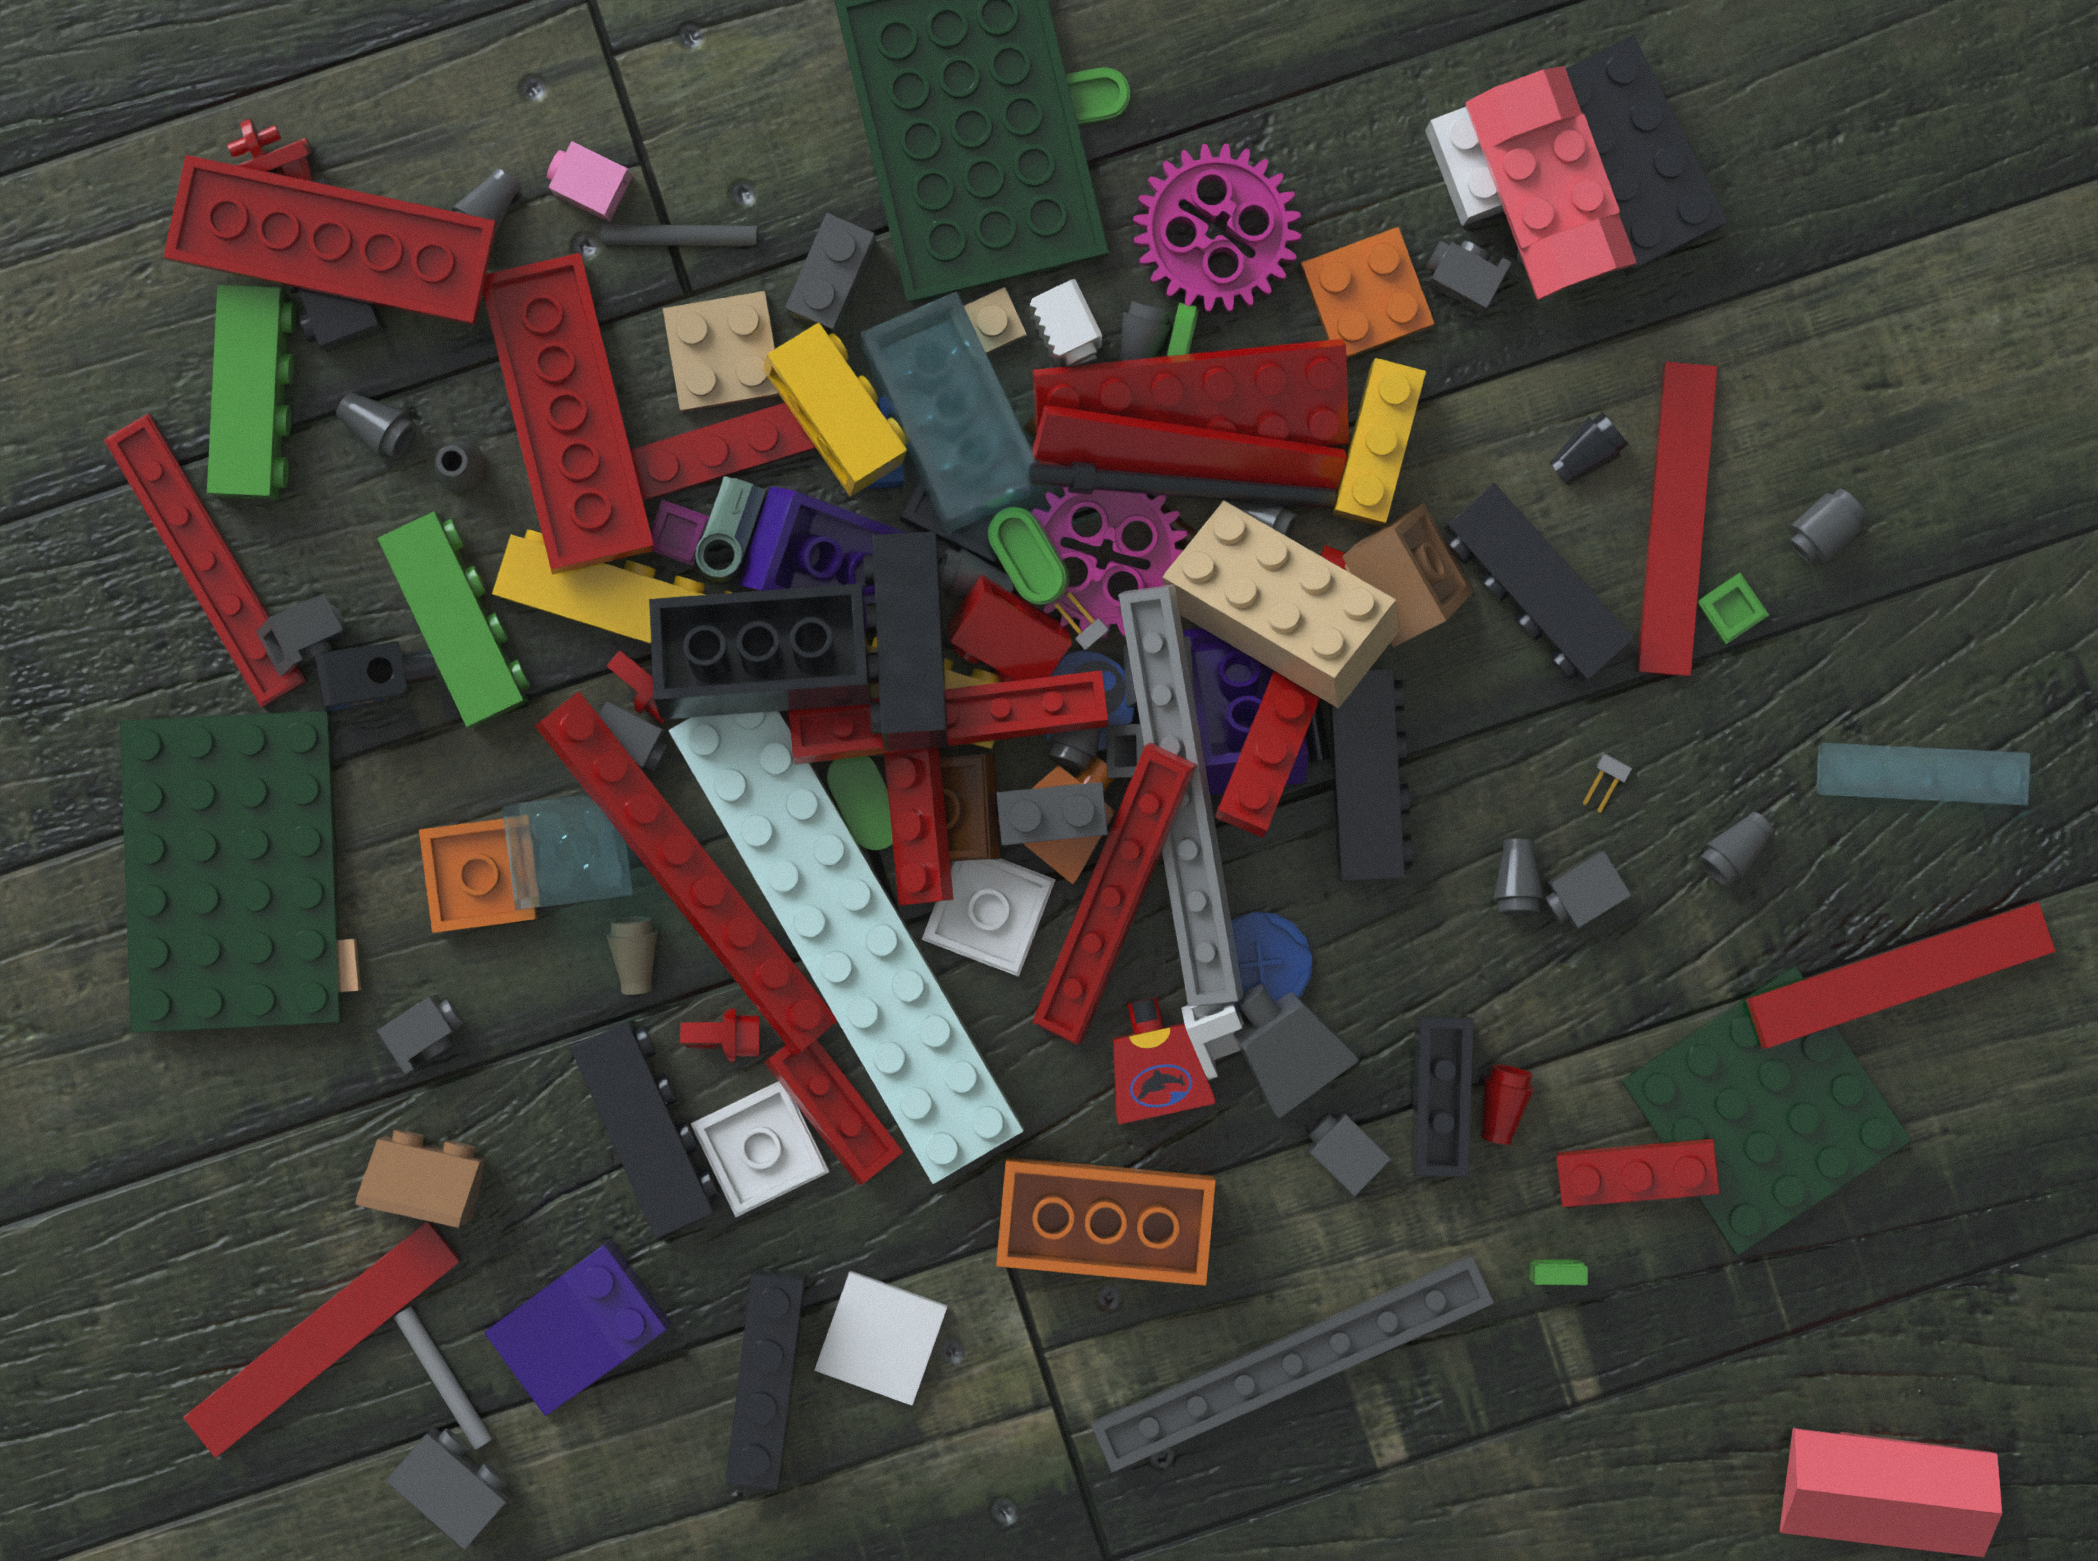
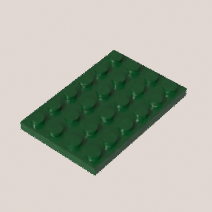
[834,0,1109,304]
[120,711,343,1033]

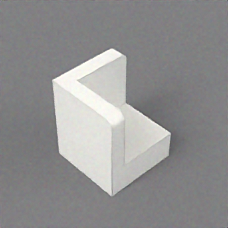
[1181,1002,1244,1080]

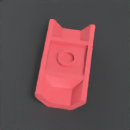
[1465,66,1637,300]

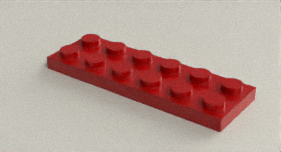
[163,155,497,326]
[483,253,655,575]
[1032,339,1349,469]

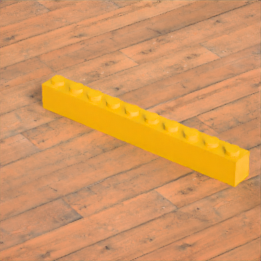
[492,529,1002,750]

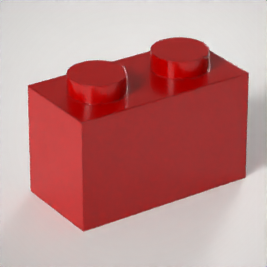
[947,574,1072,682]

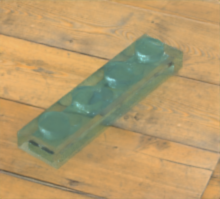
[1817,743,2030,805]

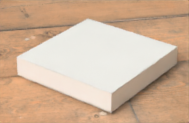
[922,858,1056,977]
[691,1081,830,1217]
[814,1271,948,1405]

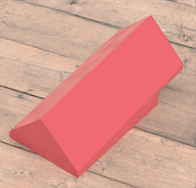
[1779,1428,2002,1557]

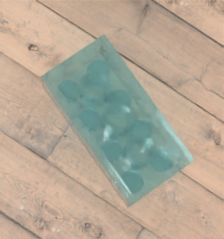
[861,291,1043,534]

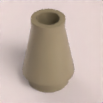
[606,916,658,995]

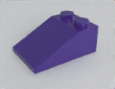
[737,486,907,629]
[1183,628,1308,795]
[484,1239,672,1416]

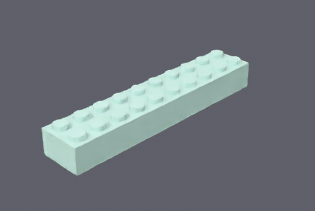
[668,711,1024,1184]

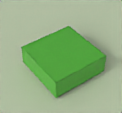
[1697,573,1769,645]
[1529,1259,1588,1285]

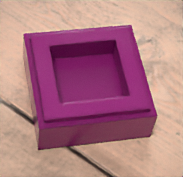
[650,500,710,567]

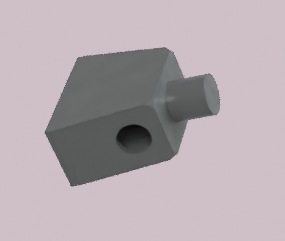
[1233,984,1359,1119]

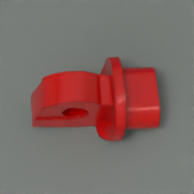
[607,650,668,724]
[680,1008,759,1063]

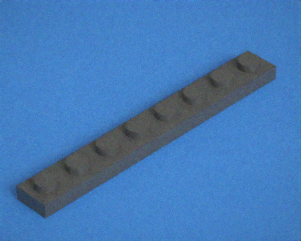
[1091,1254,1494,1473]

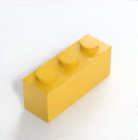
[763,323,907,497]
[1331,358,1426,528]

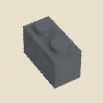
[785,212,877,336]
[997,782,1108,845]
[386,1426,513,1550]

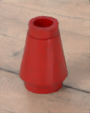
[1481,1064,1535,1145]

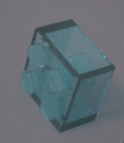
[502,795,633,911]

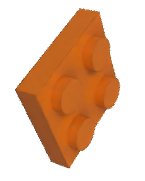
[1300,227,1435,358]
[419,816,538,933]

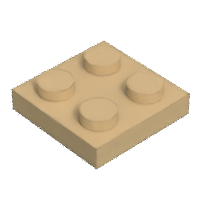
[663,291,780,412]

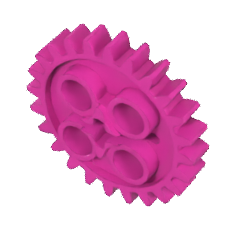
[1133,144,1301,314]
[1032,487,1188,638]

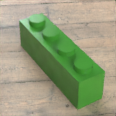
[207,285,297,500]
[378,511,532,729]

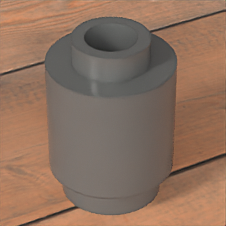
[1789,488,1867,565]

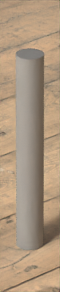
[393,1306,493,1450]

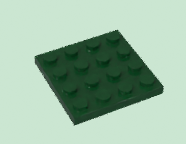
[1620,966,1911,1255]

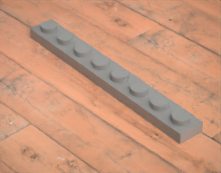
[1119,584,1244,1006]

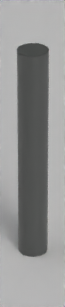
[601,224,758,246]

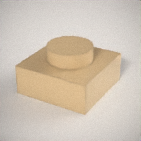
[958,287,1027,358]

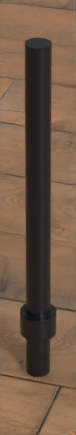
[1028,461,1336,509]

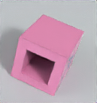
[546,141,633,223]

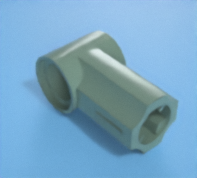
[695,476,767,584]

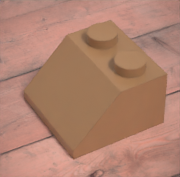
[1342,502,1474,647]
[355,1129,487,1228]

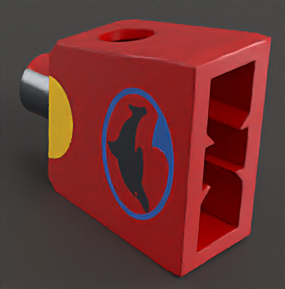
[1113,997,1216,1125]

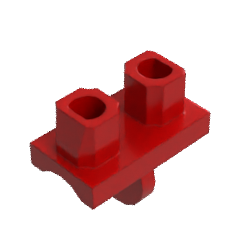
[227,118,314,182]

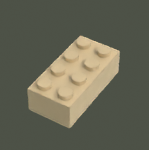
[1162,501,1400,709]

